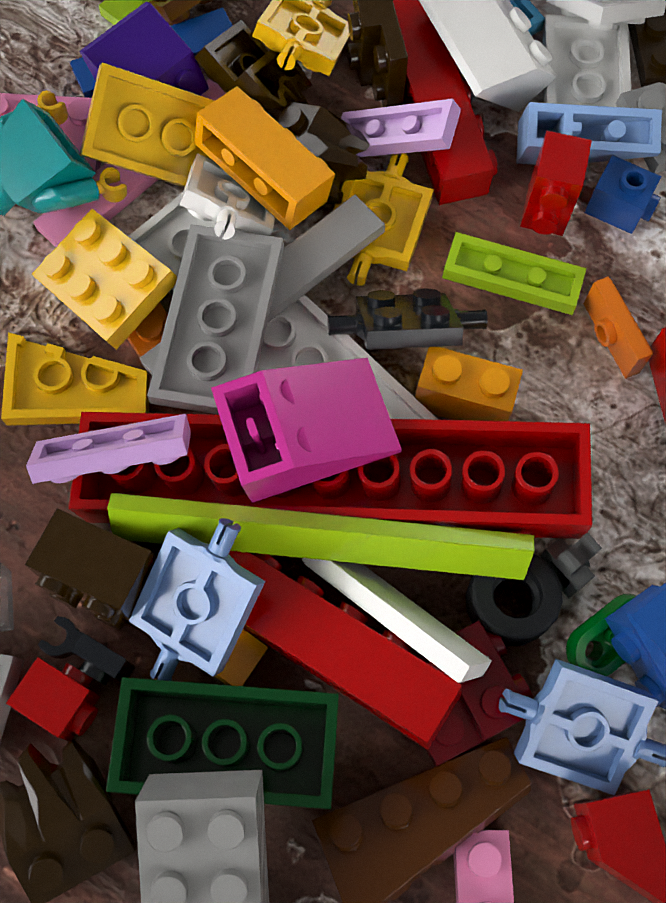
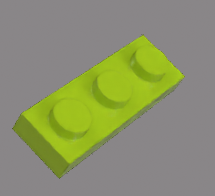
[442,232,587,315]

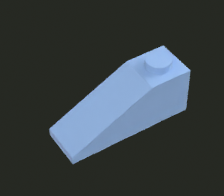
[516,102,662,164]

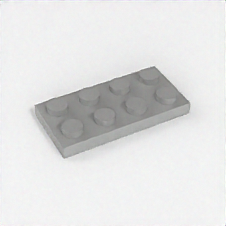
[147,224,284,415]

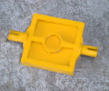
[252,0,350,76]
[333,153,434,286]

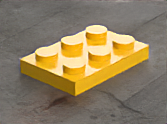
[79,62,215,187]
[31,209,177,350]

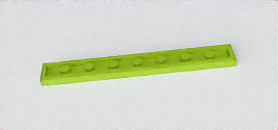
[107,493,535,580]

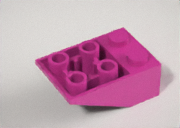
[211,358,402,503]

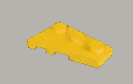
[1,332,150,426]

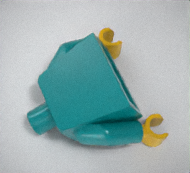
[0,90,127,216]

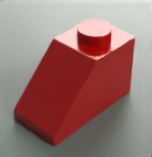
[571,789,666,903]

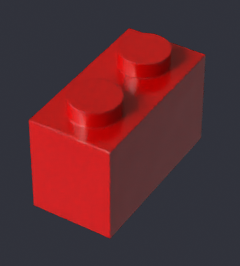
[520,130,592,236]

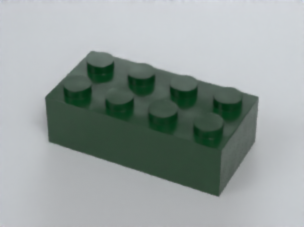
[106,677,339,810]

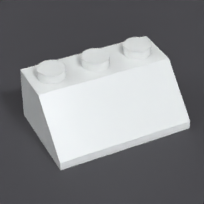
[419,0,557,112]

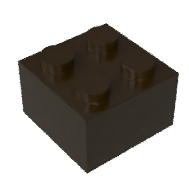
[25,508,156,630]

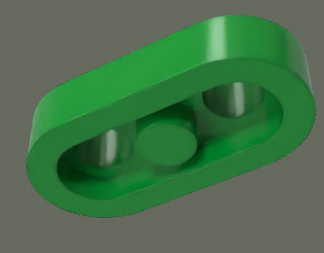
[566,594,637,676]

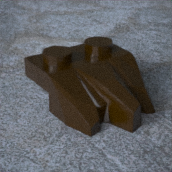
[194,20,312,112]
[277,101,370,205]
[0,739,135,903]

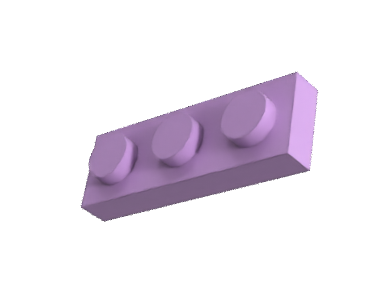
[341,99,461,157]
[26,414,191,484]

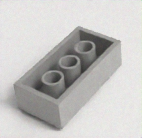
[135,770,269,903]

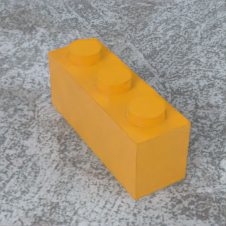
[194,86,335,230]

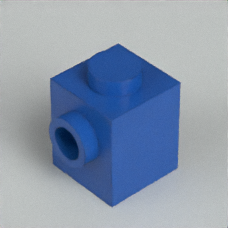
[584,155,662,234]

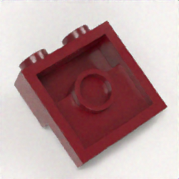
[416,621,533,767]

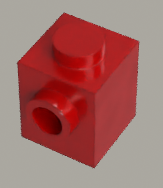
[6,657,100,741]

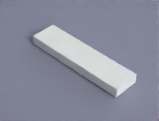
[302,558,492,683]

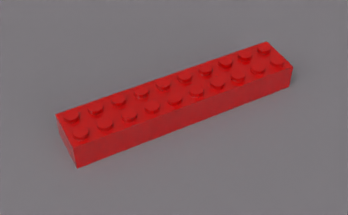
[68,412,592,539]

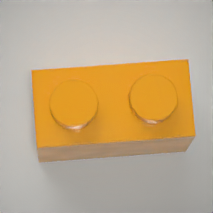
[415,347,523,421]

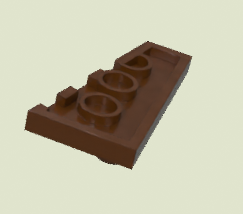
[312,736,532,903]

